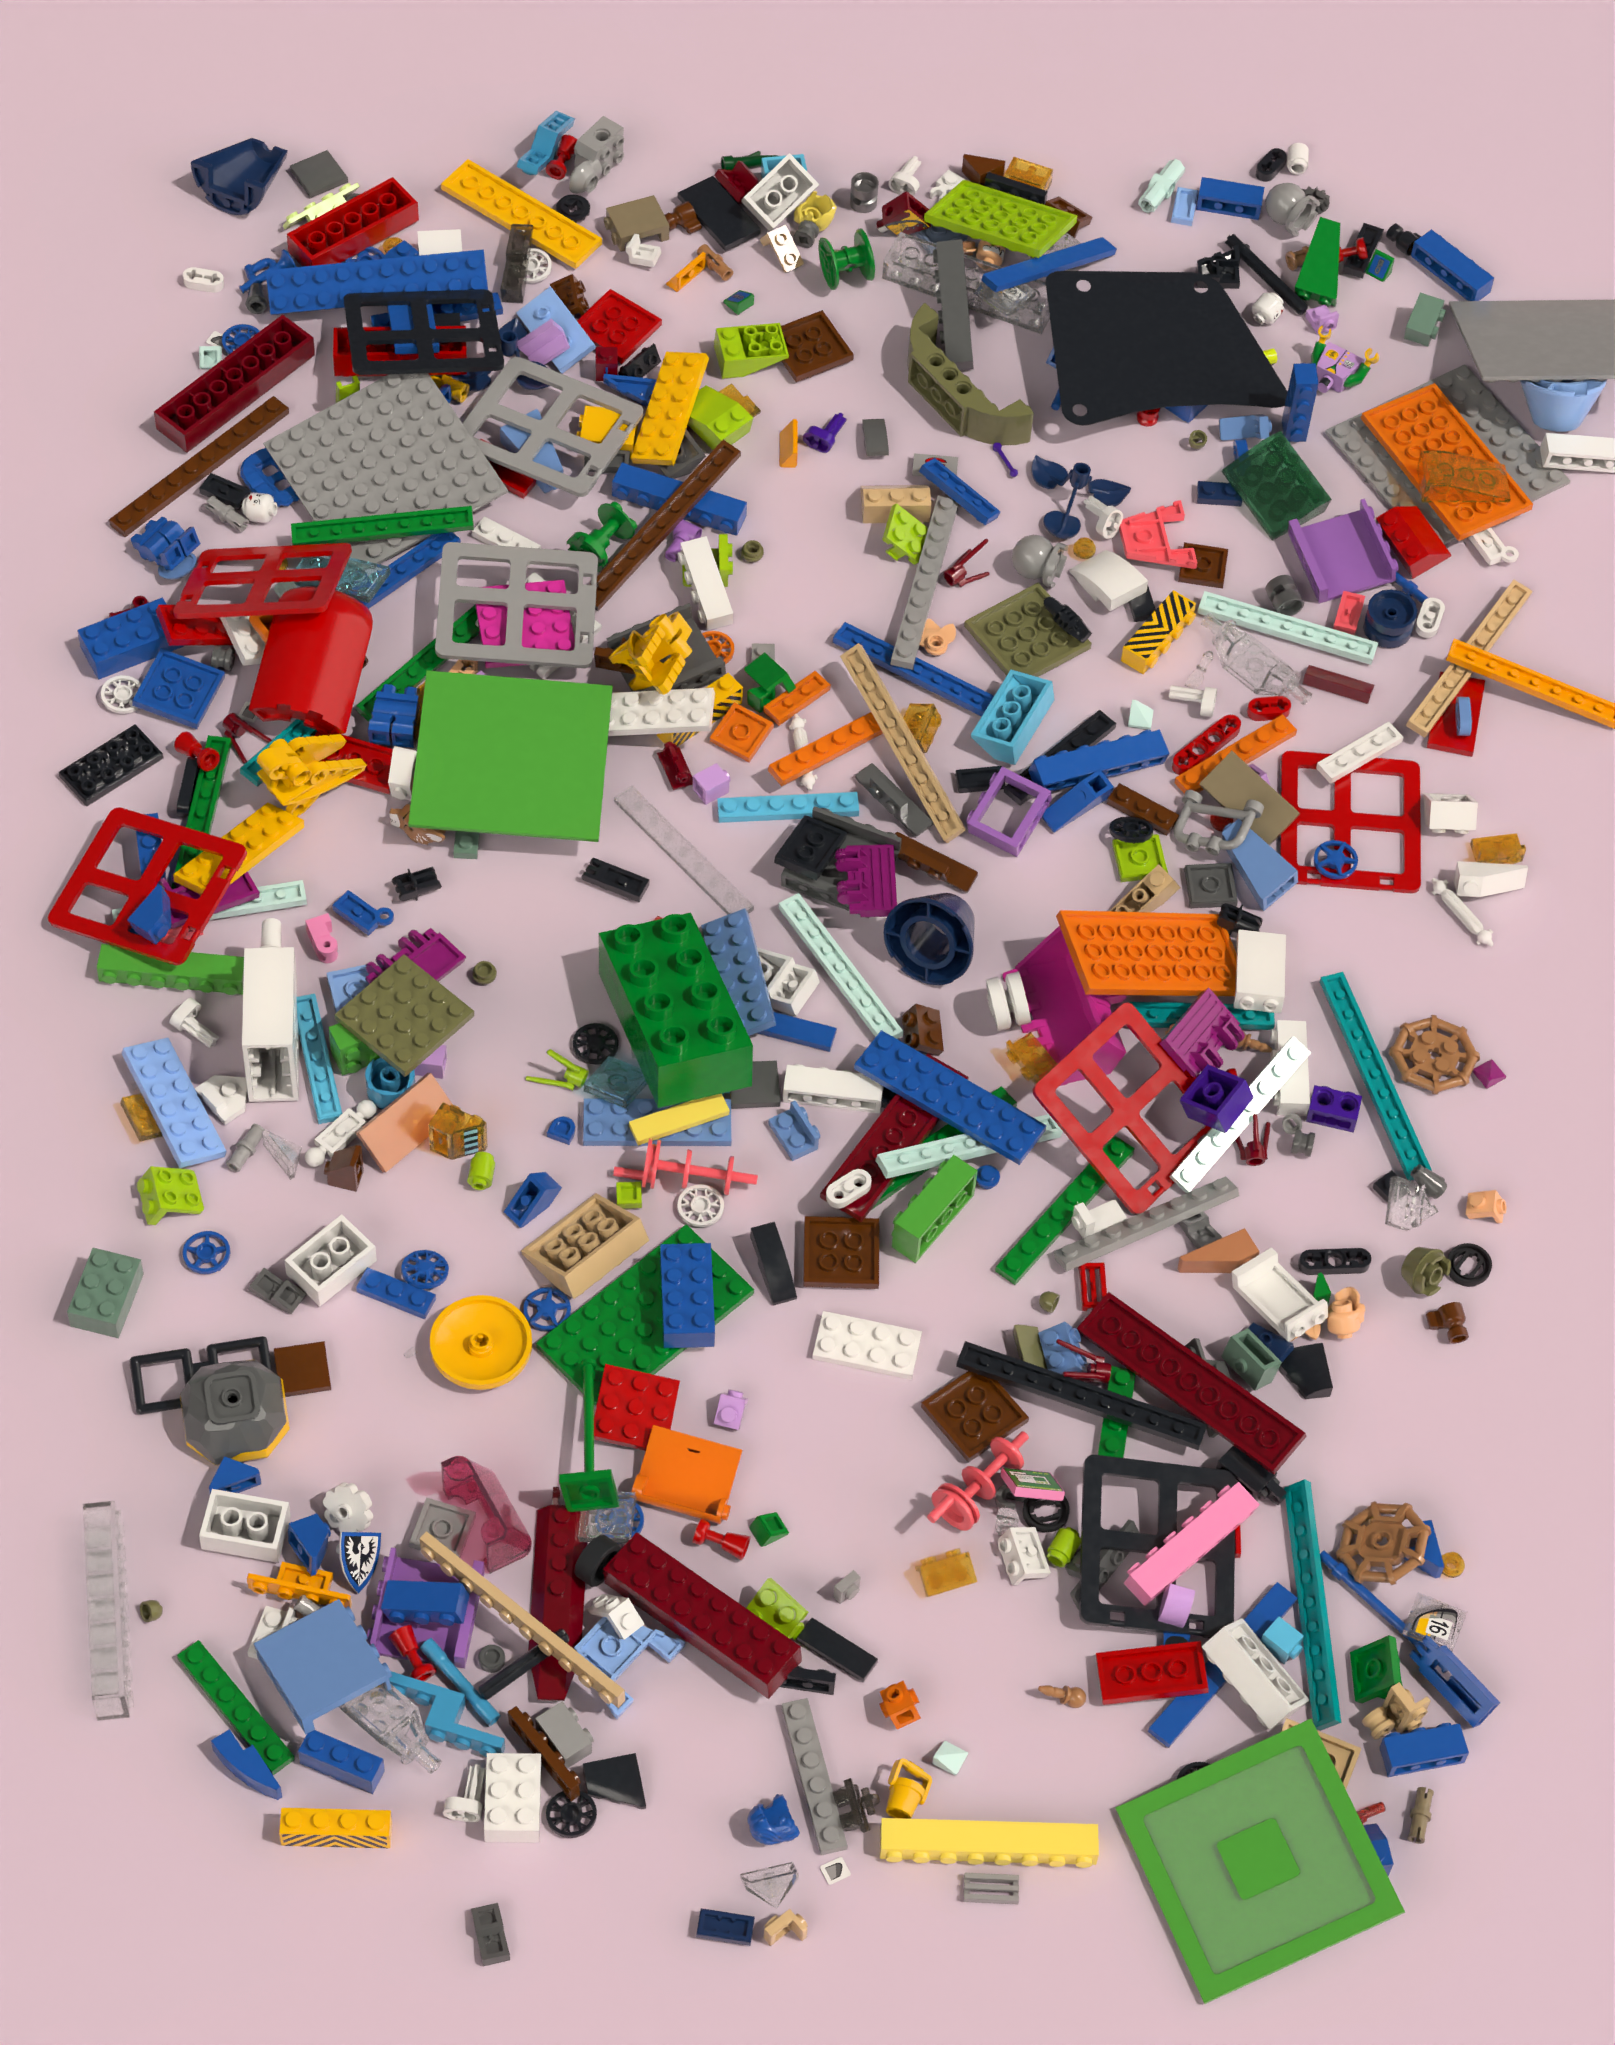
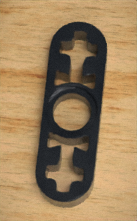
[177,757,200,817]
[1298,1248,1372,1275]

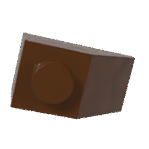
[324,1145,364,1192]

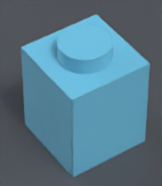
[1261,1617,1304,1664]

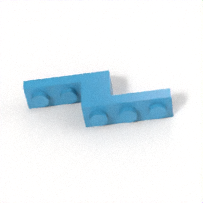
[517,111,575,175]
[386,1671,505,1757]

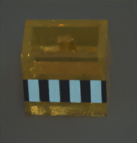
[428,1102,488,1160]

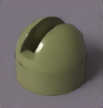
[1189,430,1207,449]
[1039,1291,1060,1313]
[140,1600,163,1622]

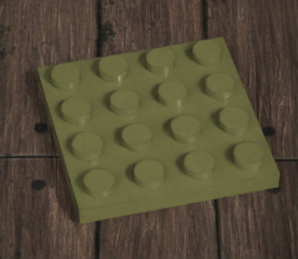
[964,583,1092,677]
[334,955,474,1077]

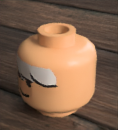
[975,240,1005,269]

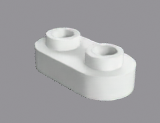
[1415,598,1445,638]
[826,1169,871,1208]

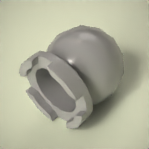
[1265,183,1320,236]
[1012,534,1069,588]

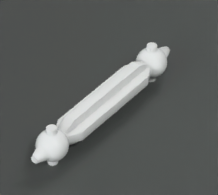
[789,714,818,791]
[1432,878,1493,946]

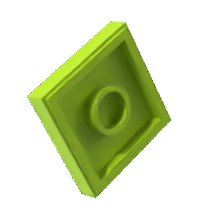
[1112,834,1168,882]

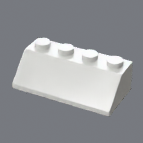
[1202,1618,1310,1730]

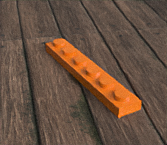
[768,712,883,787]
[1174,714,1297,793]

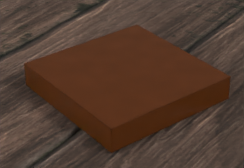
[1178,542,1228,589]
[274,1341,331,1397]

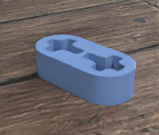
[1455,697,1472,736]

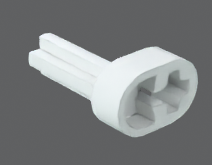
[888,156,921,196]
[1084,496,1123,539]
[1169,685,1217,717]
[170,998,219,1048]
[443,1764,486,1823]

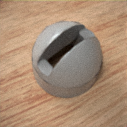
[1282,1113,1302,1134]

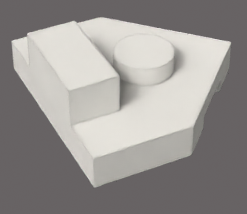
[195,1075,248,1125]

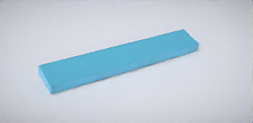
[297,994,342,1124]

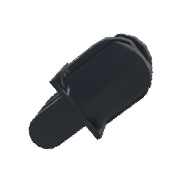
[392,866,442,901]
[1217,903,1263,935]

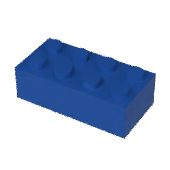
[77,597,184,680]
[660,1243,715,1348]

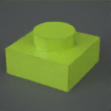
[616,1182,642,1209]

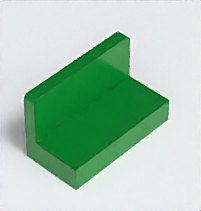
[744,652,796,693]

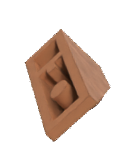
[1177,1228,1260,1273]

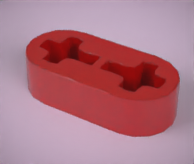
[1247,696,1291,721]

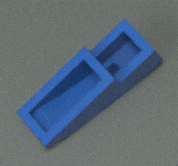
[211,1729,282,1800]

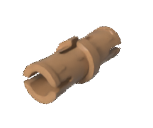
[697,244,733,281]

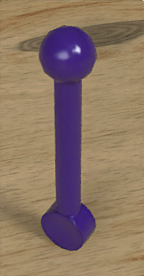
[993,443,1018,477]

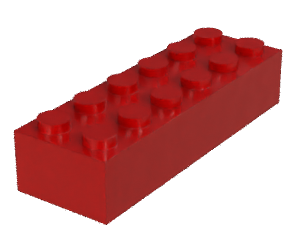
[287,177,419,267]
[333,326,467,377]

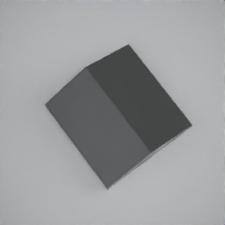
[658,429,706,479]

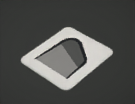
[206,331,229,349]
[238,702,257,723]
[820,1857,851,1885]

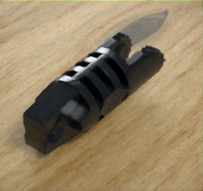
[1043,596,1092,643]

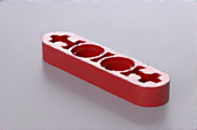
[1172,714,1241,775]

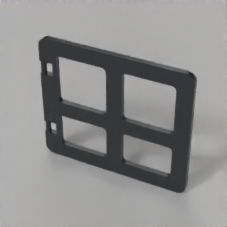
[344,289,504,375]
[1079,1455,1235,1638]

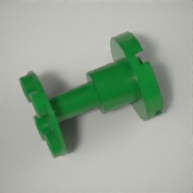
[567,501,637,572]

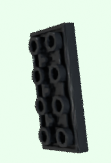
[678,176,761,251]
[59,724,164,806]

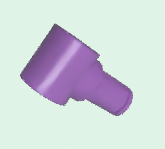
[665,520,702,562]

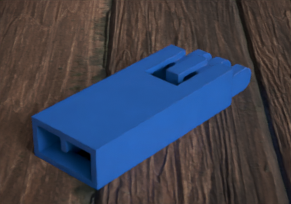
[1409,1635,1500,1728]

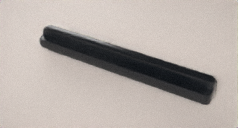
[478,1629,569,1700]

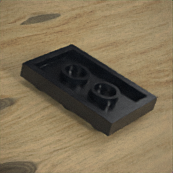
[774,815,847,881]

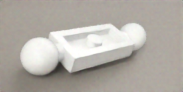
[305,1100,377,1167]

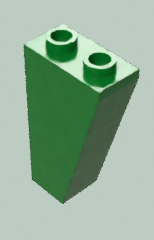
[1295,217,1340,307]

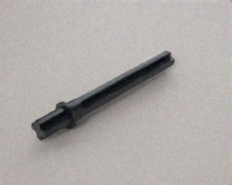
[1225,234,1308,315]

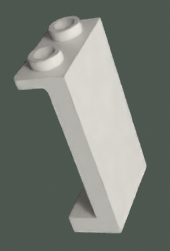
[1234,930,1286,1013]
[1232,1247,1328,1342]

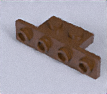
[895,832,978,893]

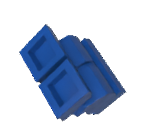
[131,517,201,571]
[368,684,420,748]

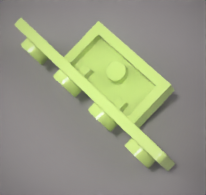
[283,183,360,229]

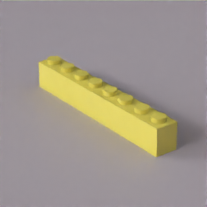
[880,1818,1099,1868]

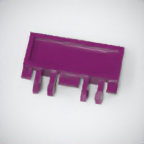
[835,844,897,917]
[159,871,260,929]
[365,928,466,984]
[1159,988,1245,1078]

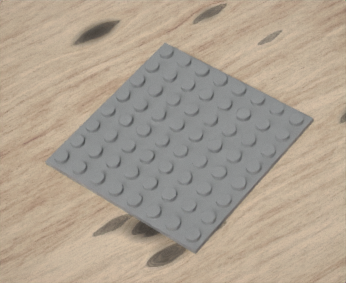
[1449,299,1615,383]
[263,358,508,579]
[1325,364,1570,545]

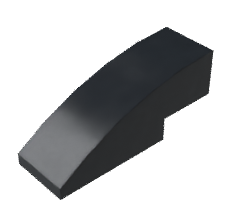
[750,1222,797,1306]

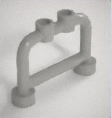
[1173,790,1264,855]

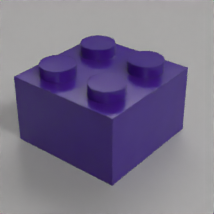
[1179,1064,1254,1134]

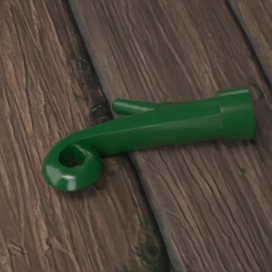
[721,151,778,170]

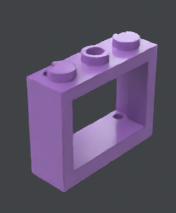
[966,767,1052,857]

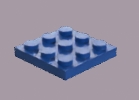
[132,648,225,729]

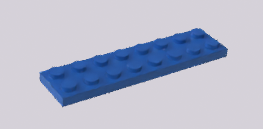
[854,1030,1047,1165]

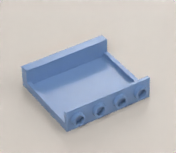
[254,1599,392,1735]

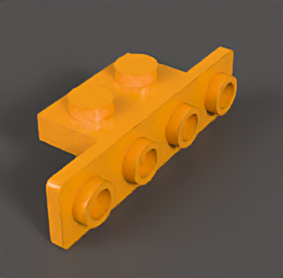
[247,1562,352,1609]

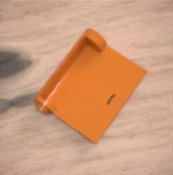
[630,1425,743,1524]

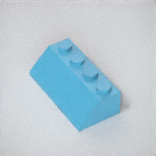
[971,670,1055,765]

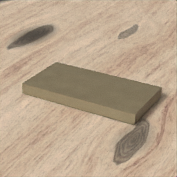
[1199,751,1300,846]

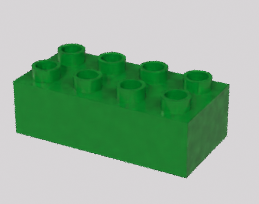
[599,912,753,1108]

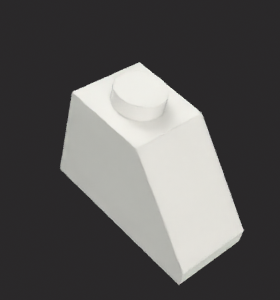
[388,746,417,801]

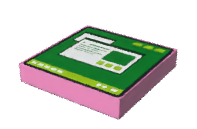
[1000,1467,1065,1501]

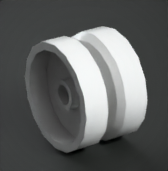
[986,971,1031,1031]

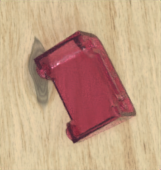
[441,1456,532,1574]

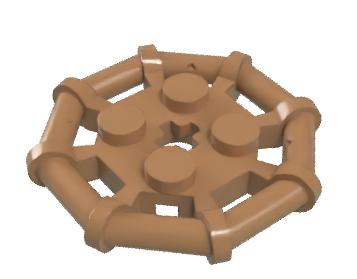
[1389,1015,1480,1094]
[1336,1501,1431,1585]

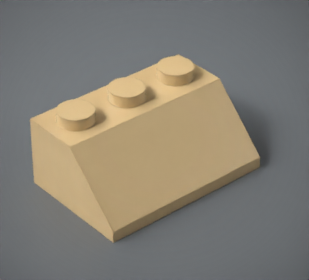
[860,485,931,523]

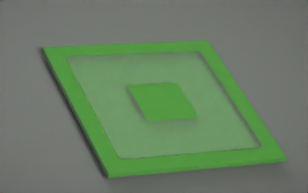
[1116,1719,1405,2004]

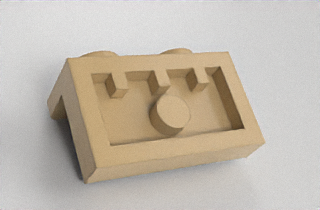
[1382,1682,1431,1734]

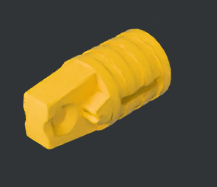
[430,375,469,403]

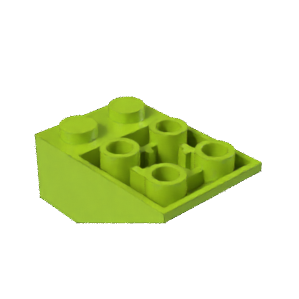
[714,323,789,379]

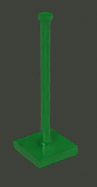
[559,1358,619,1512]

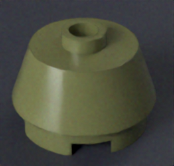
[1401,1247,1451,1296]

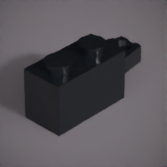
[1216,1445,1287,1505]

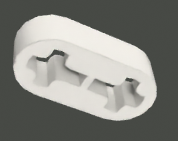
[183,267,224,293]

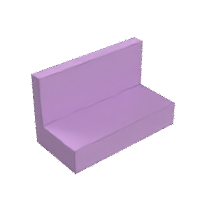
[517,319,570,365]

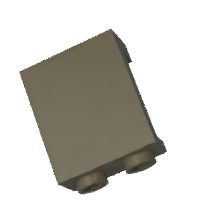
[604,195,669,252]

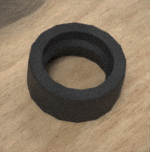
[574,1535,621,1587]

